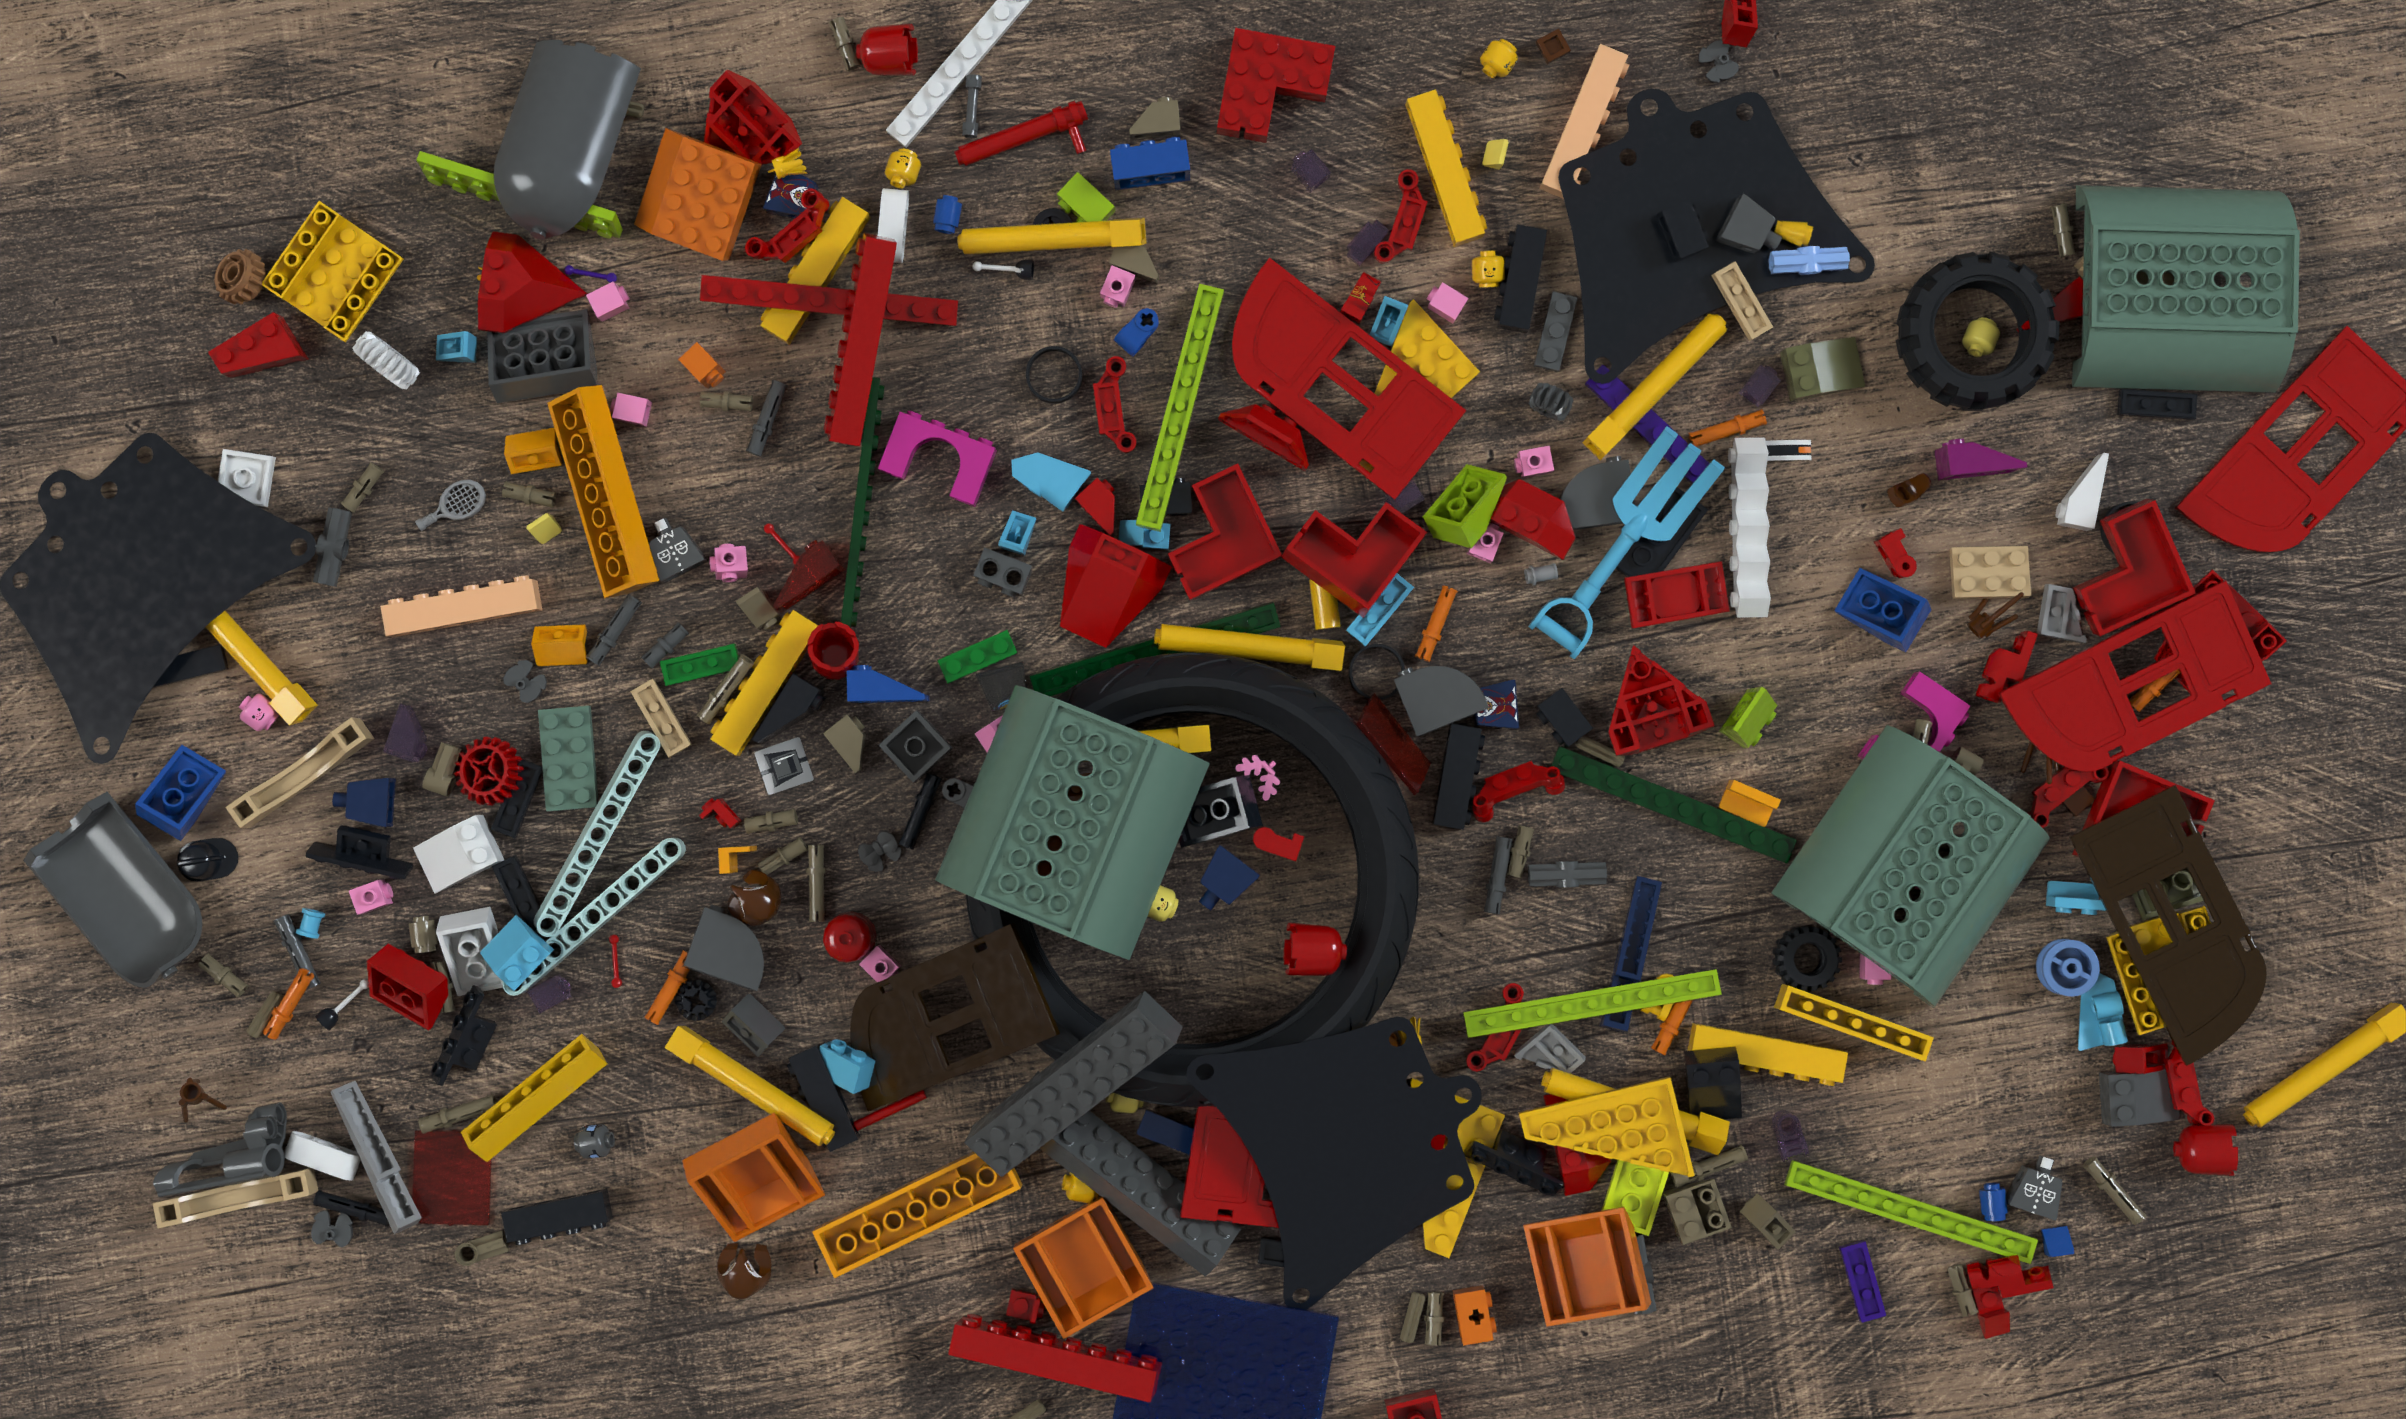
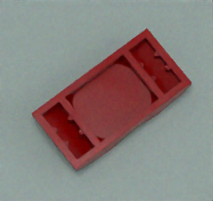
[1624,561,1730,628]

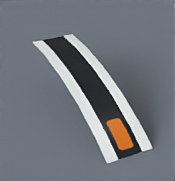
[1766,440,1811,461]

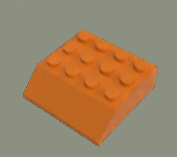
[634,128,762,261]
[682,1112,825,1242]
[1013,1196,1154,1339]
[1523,1207,1651,1327]

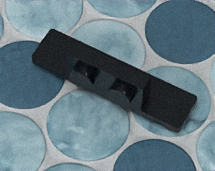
[306,825,413,879]
[431,985,497,1086]
[1464,1130,1564,1196]

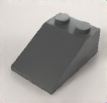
[2099,1070,2180,1127]

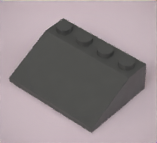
[487,309,598,403]

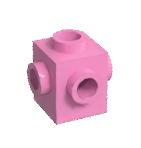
[709,544,748,582]

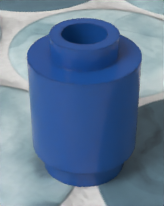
[933,195,962,234]
[1979,1183,2008,1221]

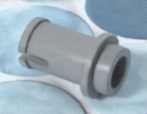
[1524,563,1558,585]

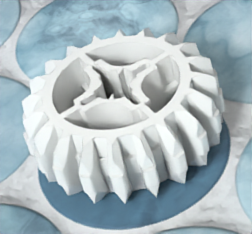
[353,331,420,389]

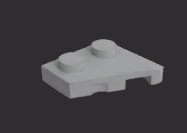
[2037,584,2087,643]
[1514,1024,1586,1073]

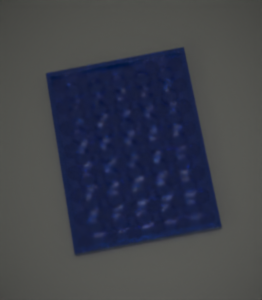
[1112,1282,1339,1419]

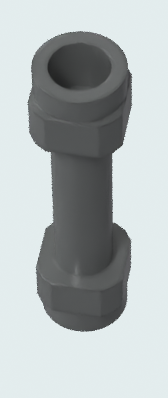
[962,74,982,138]

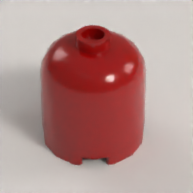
[856,24,918,76]
[808,622,859,680]
[823,911,877,963]
[1283,923,1347,976]
[2173,1124,2238,1176]

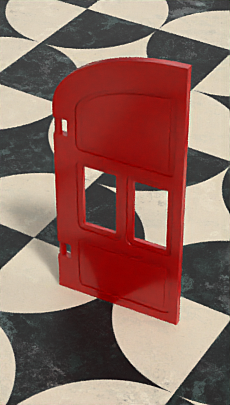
[1232,257,1467,500]
[2175,326,2406,552]
[1999,580,2272,772]
[1180,1106,1446,1228]

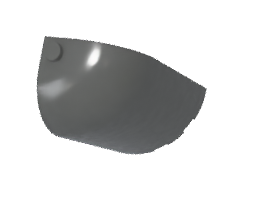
[494,40,641,240]
[23,792,202,988]

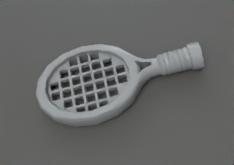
[415,480,486,531]

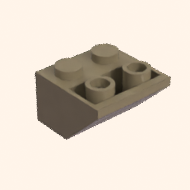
[1662,1178,1732,1245]

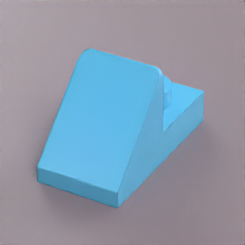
[1118,520,1171,550]

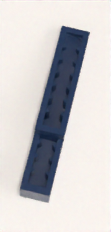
[1600,876,1662,1033]
[1136,1108,1265,1184]

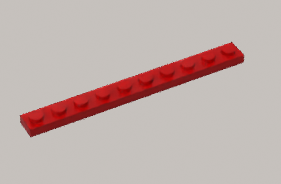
[700,275,958,326]

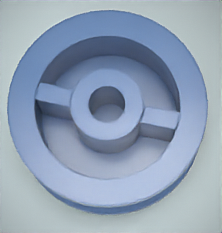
[2036,939,2100,997]

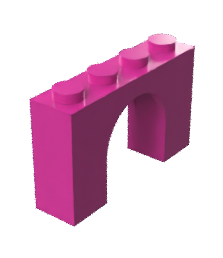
[878,410,997,507]
[1858,671,1971,760]

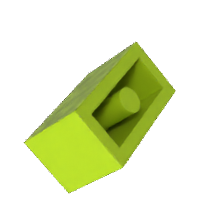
[1057,172,1115,222]

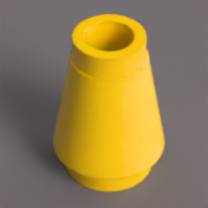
[1774,220,1813,247]

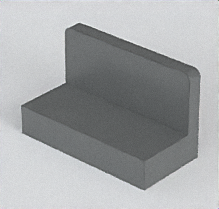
[722,994,785,1057]

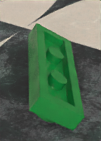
[937,630,1018,684]
[660,644,739,686]

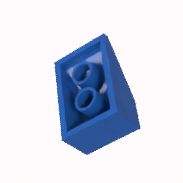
[1834,568,1932,653]
[847,665,929,703]
[135,745,226,841]

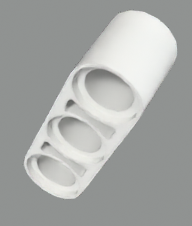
[878,188,909,263]
[284,1131,361,1181]

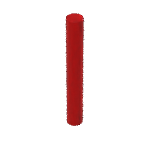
[854,1089,927,1131]

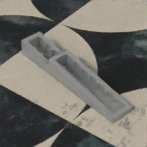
[330,1081,422,1234]

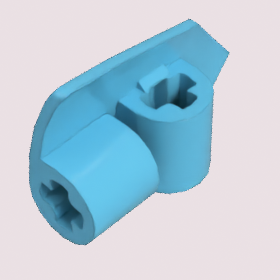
[1011,452,1091,512]
[2078,973,2128,1051]

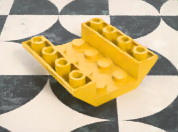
[262,201,404,342]
[2106,906,2211,1035]

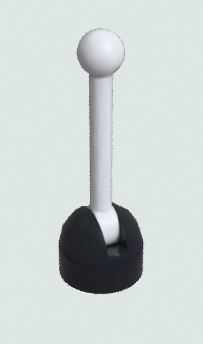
[972,259,1034,280]
[315,979,369,1031]

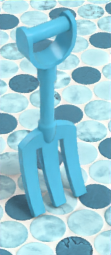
[1528,426,1725,659]

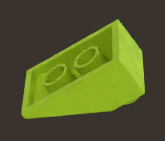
[1423,464,1507,549]
[1719,686,1777,748]

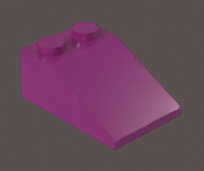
[1935,439,2027,481]

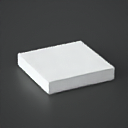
[218,449,276,507]

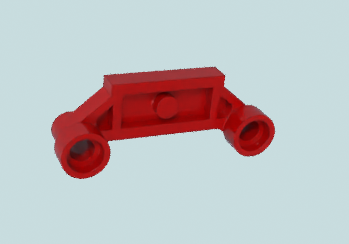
[1374,169,1428,264]
[745,188,829,263]
[1093,356,1137,453]
[1472,761,1565,822]
[2027,767,2109,828]
[1466,983,1524,1072]
[2164,1041,2214,1126]

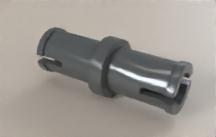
[641,622,689,669]

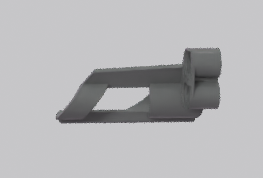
[153,1102,287,1197]

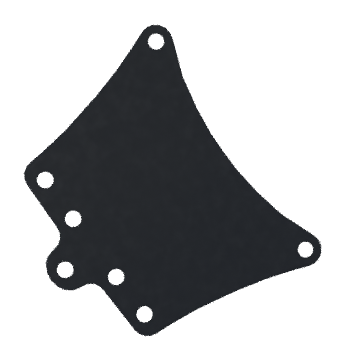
[1558,88,1875,384]
[0,432,316,764]
[1186,1016,1482,1311]

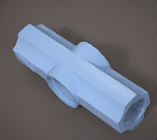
[1768,246,1850,275]

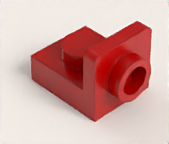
[699,798,742,828]
[1006,1288,1045,1324]

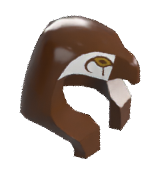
[727,870,781,926]
[717,1243,772,1300]

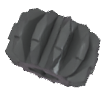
[1528,383,1574,421]

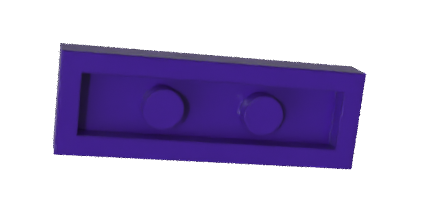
[1839,1240,1886,1323]

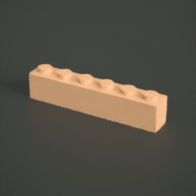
[1539,44,1629,199]
[380,575,543,638]

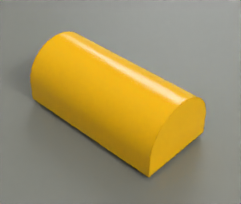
[1309,579,1341,630]

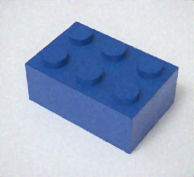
[1110,137,1190,191]

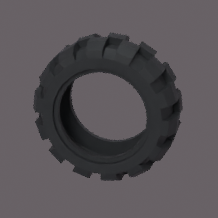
[1895,252,2059,411]

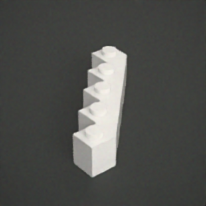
[1728,438,1771,618]

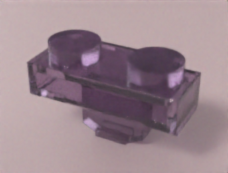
[1346,220,1389,267]

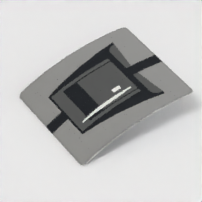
[754,737,814,795]

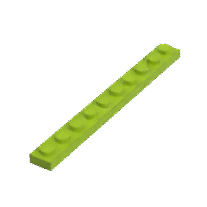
[1136,284,1224,532]
[1463,969,1722,1038]
[1784,1160,2038,1264]

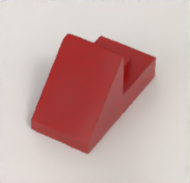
[1971,1286,2010,1339]

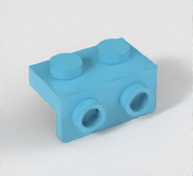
[2046,881,2106,915]

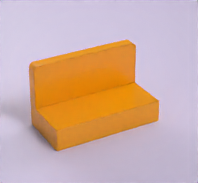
[504,428,562,474]
[531,625,588,666]
[1718,780,1781,827]
[718,846,757,874]

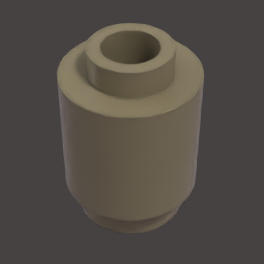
[408,916,438,954]

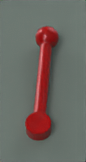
[764,524,803,566]
[609,934,622,988]

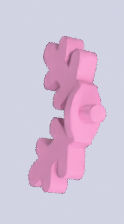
[1236,755,1280,801]

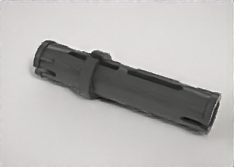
[746,380,788,457]
[586,594,642,666]
[1484,836,1513,915]
[273,914,321,990]

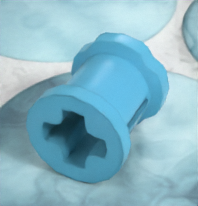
[296,908,325,939]

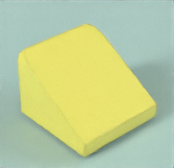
[1482,139,1509,170]
[526,513,562,544]

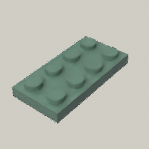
[538,706,598,812]

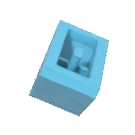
[1369,296,1408,347]
[436,331,477,363]
[998,510,1036,556]

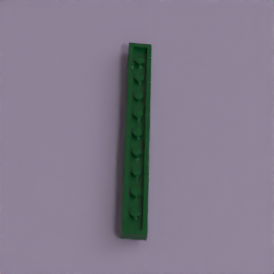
[841,377,885,628]
[1029,601,1281,696]
[1550,746,1797,864]

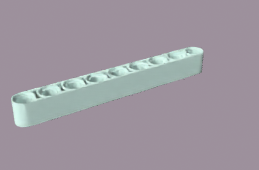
[534,731,660,937]
[502,838,686,996]

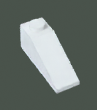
[2055,453,2109,531]

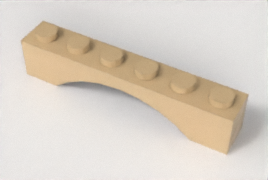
[225,717,375,828]
[152,1167,318,1228]

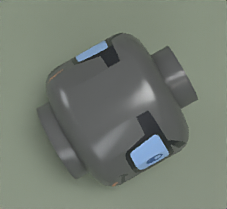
[574,1124,615,1159]

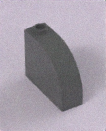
[1559,456,1635,530]
[1394,666,1490,737]
[682,905,764,992]

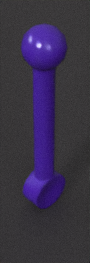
[564,265,617,283]

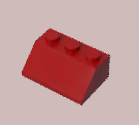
[367,943,449,1031]

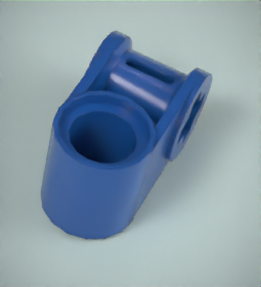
[1113,308,1159,357]

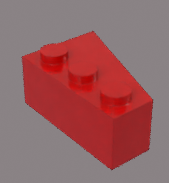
[208,312,309,378]

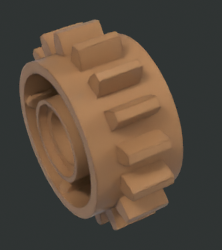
[215,249,266,305]

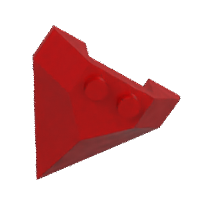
[704,69,802,165]
[478,231,587,334]
[1608,645,1715,757]

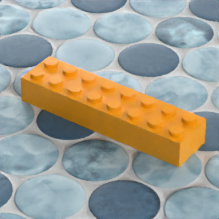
[547,385,659,598]
[812,1152,1023,1278]

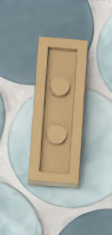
[1711,261,1773,341]
[630,679,692,758]

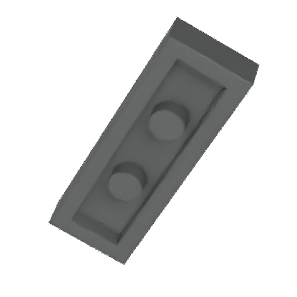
[1534,291,1578,372]

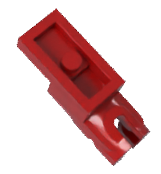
[1975,631,2038,703]
[1966,1255,2054,1298]

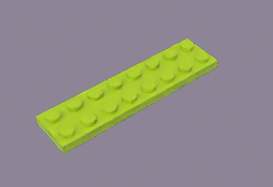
[416,151,623,239]

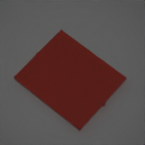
[1356,693,1431,795]
[412,1130,492,1226]

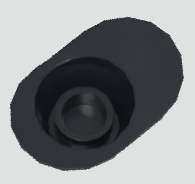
[177,838,238,881]

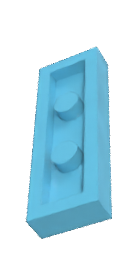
[1346,573,1414,646]

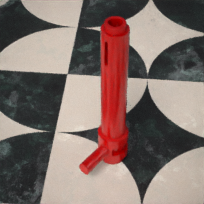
[954,100,1088,166]

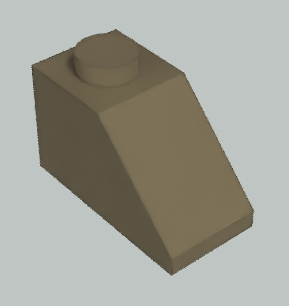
[1129,97,1181,140]
[1109,245,1159,284]
[736,587,781,630]
[823,714,866,774]
[1739,1193,1796,1250]

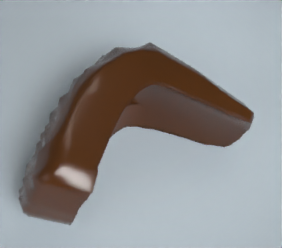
[1887,473,1932,508]

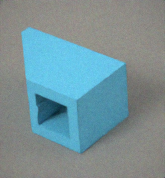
[819,1039,875,1094]

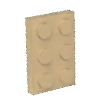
[1949,546,2031,599]

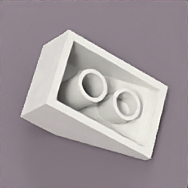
[413,815,504,894]
[436,907,503,996]

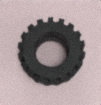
[1772,926,1842,991]

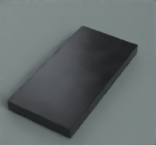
[1615,487,1708,577]

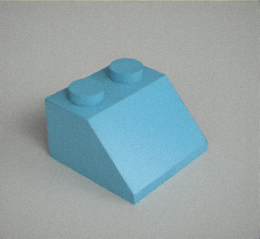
[480,915,554,991]

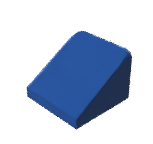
[2041,1226,2075,1257]

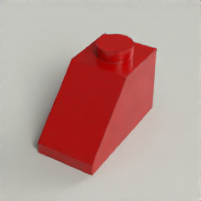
[1075,478,1115,537]
[2113,1043,2168,1074]

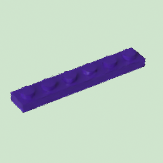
[1585,365,1710,484]

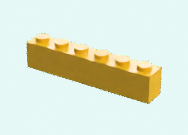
[1405,89,1487,247]
[760,197,871,345]
[710,610,819,756]
[1774,984,1934,1062]
[1687,1023,1848,1086]
[461,1034,607,1162]

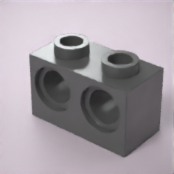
[973,547,1033,598]

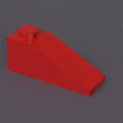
[1721,0,1758,48]
[2016,276,2083,332]

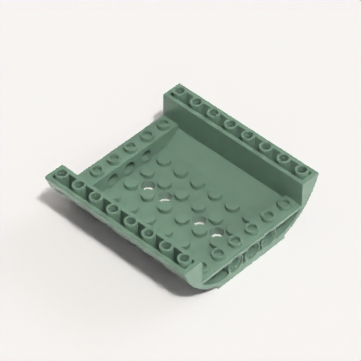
[2072,185,2300,393]
[935,685,1210,960]
[1771,725,2050,1008]

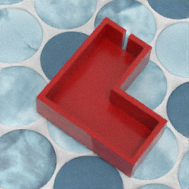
[1217,28,1335,143]
[1168,463,1282,601]
[2072,499,2196,636]
[1281,502,1427,618]
[2072,760,2215,857]

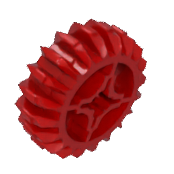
[454,737,524,806]

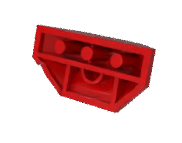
[1218,404,1309,472]
[1489,479,1576,560]
[1543,1094,1611,1196]

